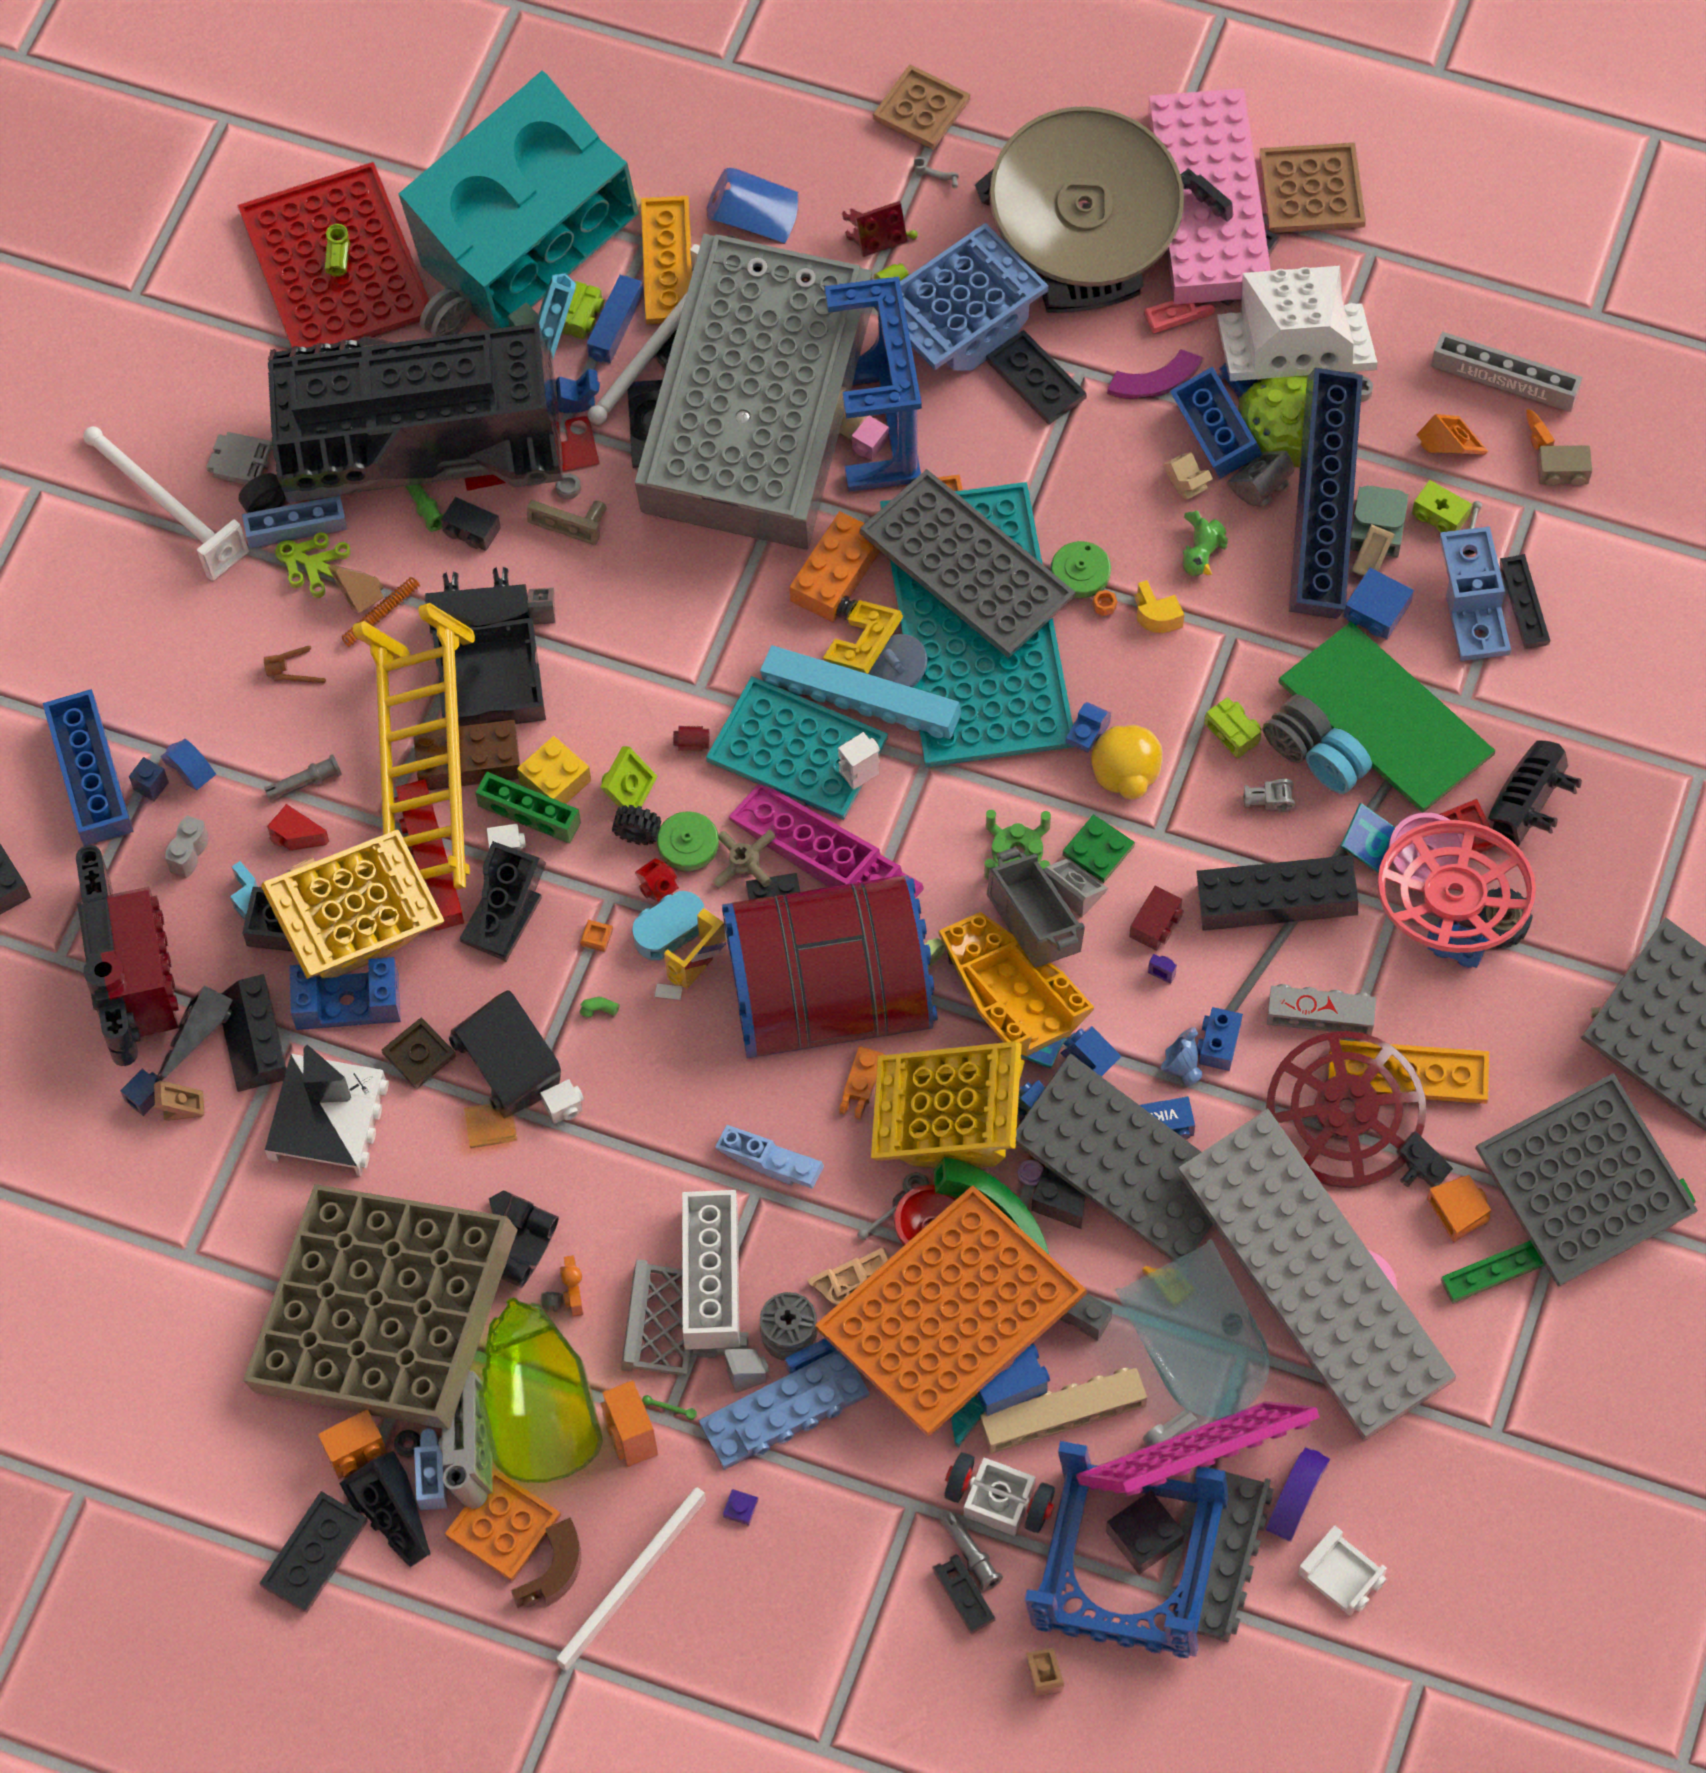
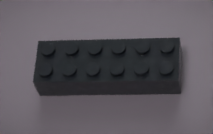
[1196,855,1358,931]

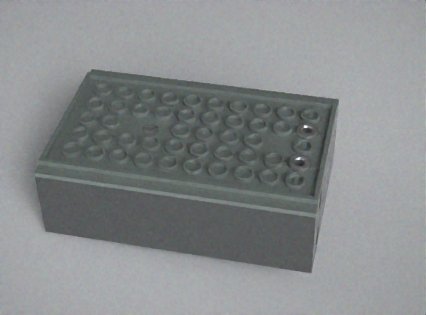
[635,234,873,550]

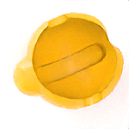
[1091,725,1163,800]

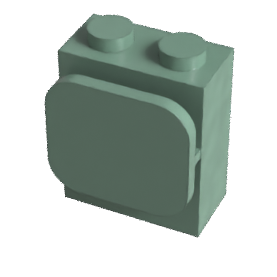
[1350,486,1409,557]

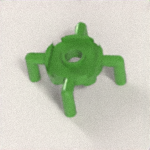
[984,810,1051,880]

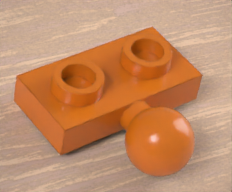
[560,1255,584,1316]

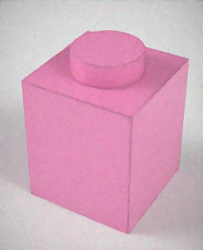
[852,416,889,460]

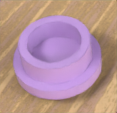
[1018,1160,1044,1186]

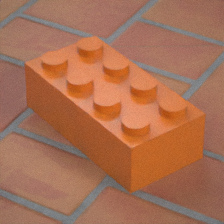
[789,511,880,623]

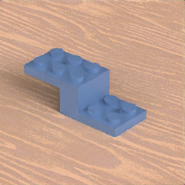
[1439,526,1511,661]

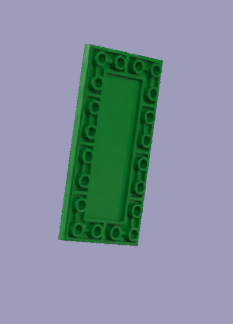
[1278,622,1496,813]

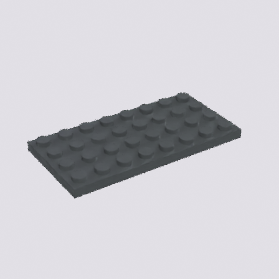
[859,469,1076,658]
[1016,1054,1213,1268]

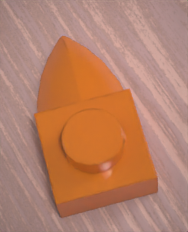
[1526,408,1555,450]

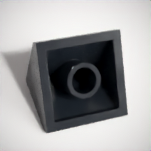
[303,1044,351,1103]

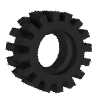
[612,805,662,845]

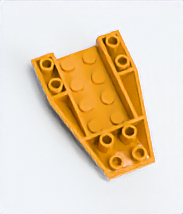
[938,911,1094,1057]

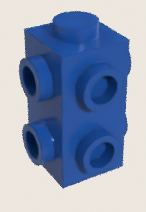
[1427,919,1489,968]

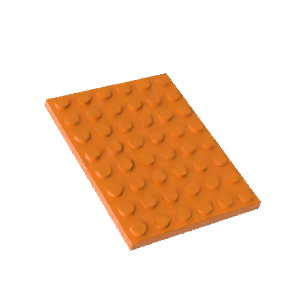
[815,1185,1087,1437]

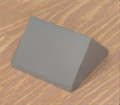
[1044,858,1108,917]

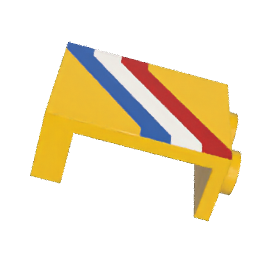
[664,908,726,989]

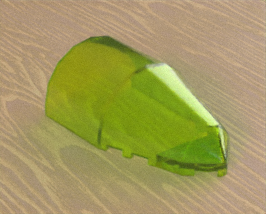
[479,1298,603,1483]

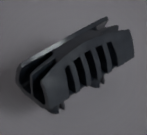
[1042,273,1144,313]
[425,567,529,634]
[1488,740,1582,847]

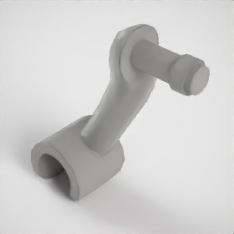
[914,157,959,188]

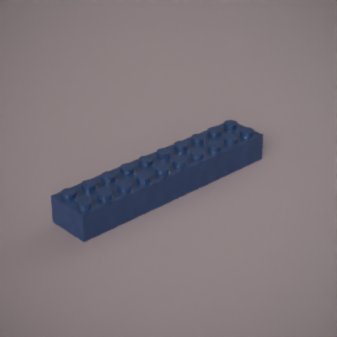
[1289,368,1363,619]

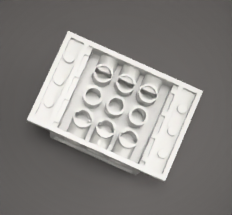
[1217,266,1377,381]

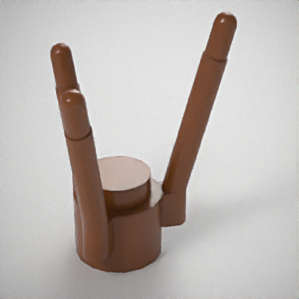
[264,645,326,683]

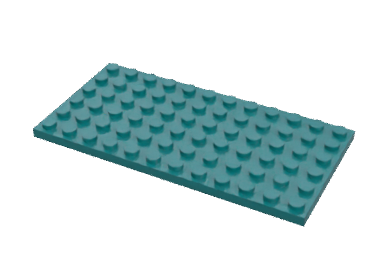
[880,482,1074,768]

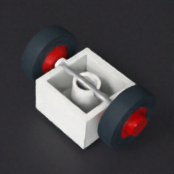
[944,1452,1055,1536]

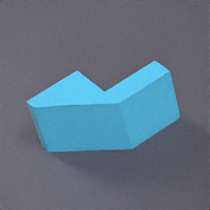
[230,861,258,920]

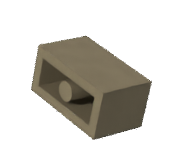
[1537,445,1592,486]

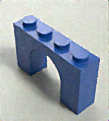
[977,1343,1050,1416]

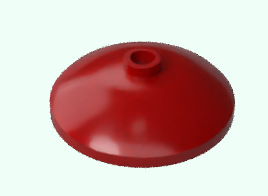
[894,1185,957,1246]

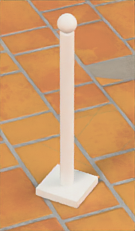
[588,244,700,425]
[83,426,249,581]

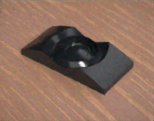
[628,380,663,468]

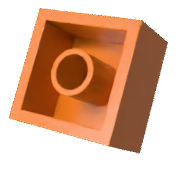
[318,1409,387,1479]

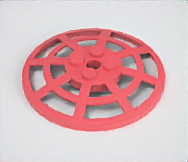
[1377,820,1536,953]

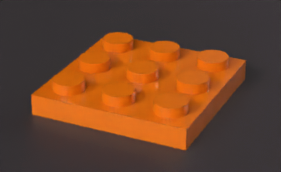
[445,1468,561,1582]

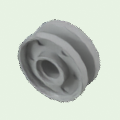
[420,288,472,337]

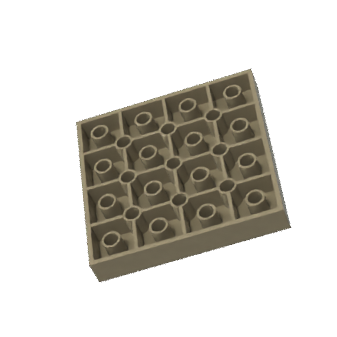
[243,1184,517,1430]

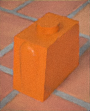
[1427,1175,1491,1243]

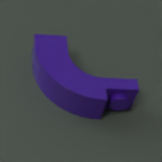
[1266,1447,1330,1542]

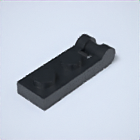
[932,1554,995,1634]

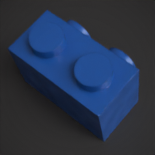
[1197,1007,1243,1071]

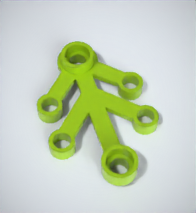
[275,532,351,598]

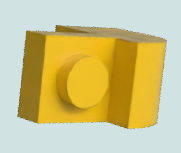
[1134,580,1185,633]

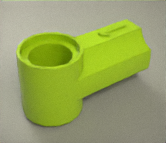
[325,224,350,276]

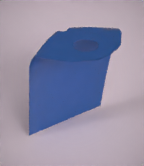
[707,168,798,243]

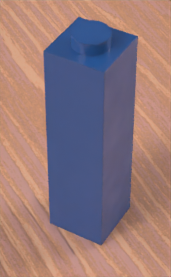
[587,274,644,364]

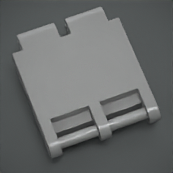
[206,432,274,485]

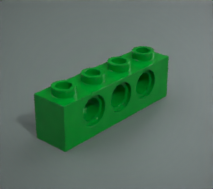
[475,772,581,844]

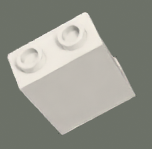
[1298,1525,1387,1616]

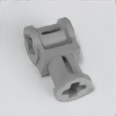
[1243,779,1296,812]

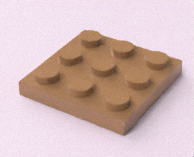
[873,64,970,150]

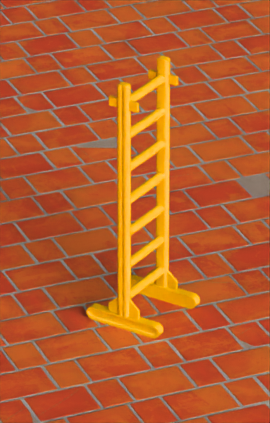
[353,603,475,889]

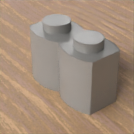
[165,815,209,878]

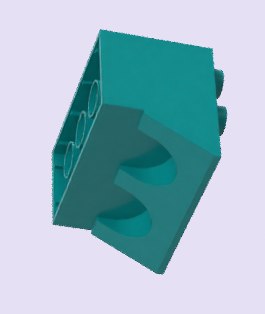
[398,70,639,329]

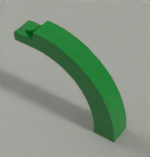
[934,1157,1049,1254]

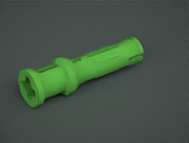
[405,484,444,532]

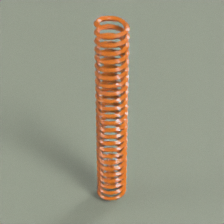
[342,577,421,647]

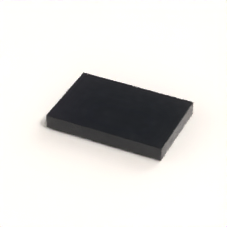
[460,892,542,962]

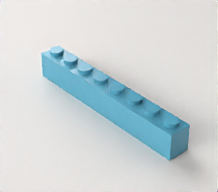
[760,645,961,739]

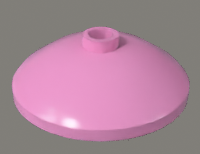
[1389,813,1464,883]

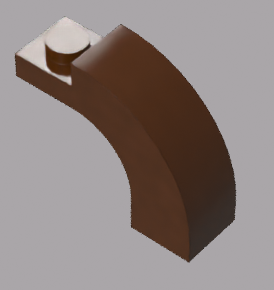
[511,1517,581,1608]

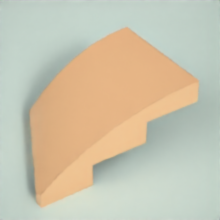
[807,1247,890,1306]

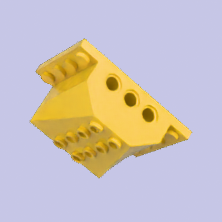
[261,830,444,979]
[871,1041,1025,1169]

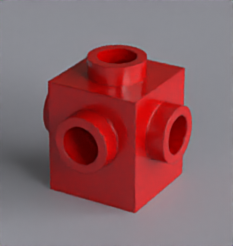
[635,858,679,902]

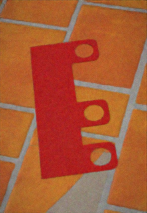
[464,416,600,491]

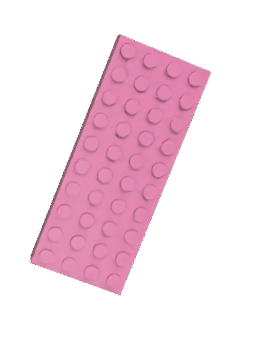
[1149,88,1271,304]

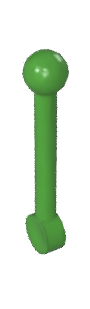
[642,1395,697,1420]

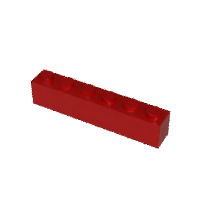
[394,779,465,931]

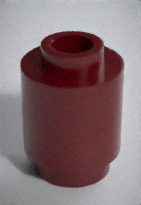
[673,726,710,751]

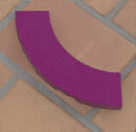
[1107,349,1203,399]

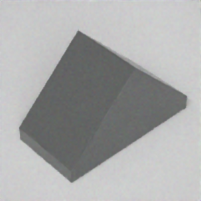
[527,587,556,625]

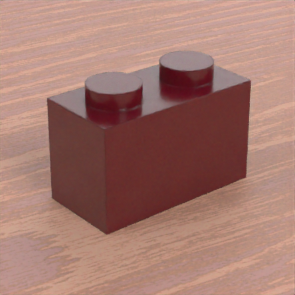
[1129,885,1184,951]

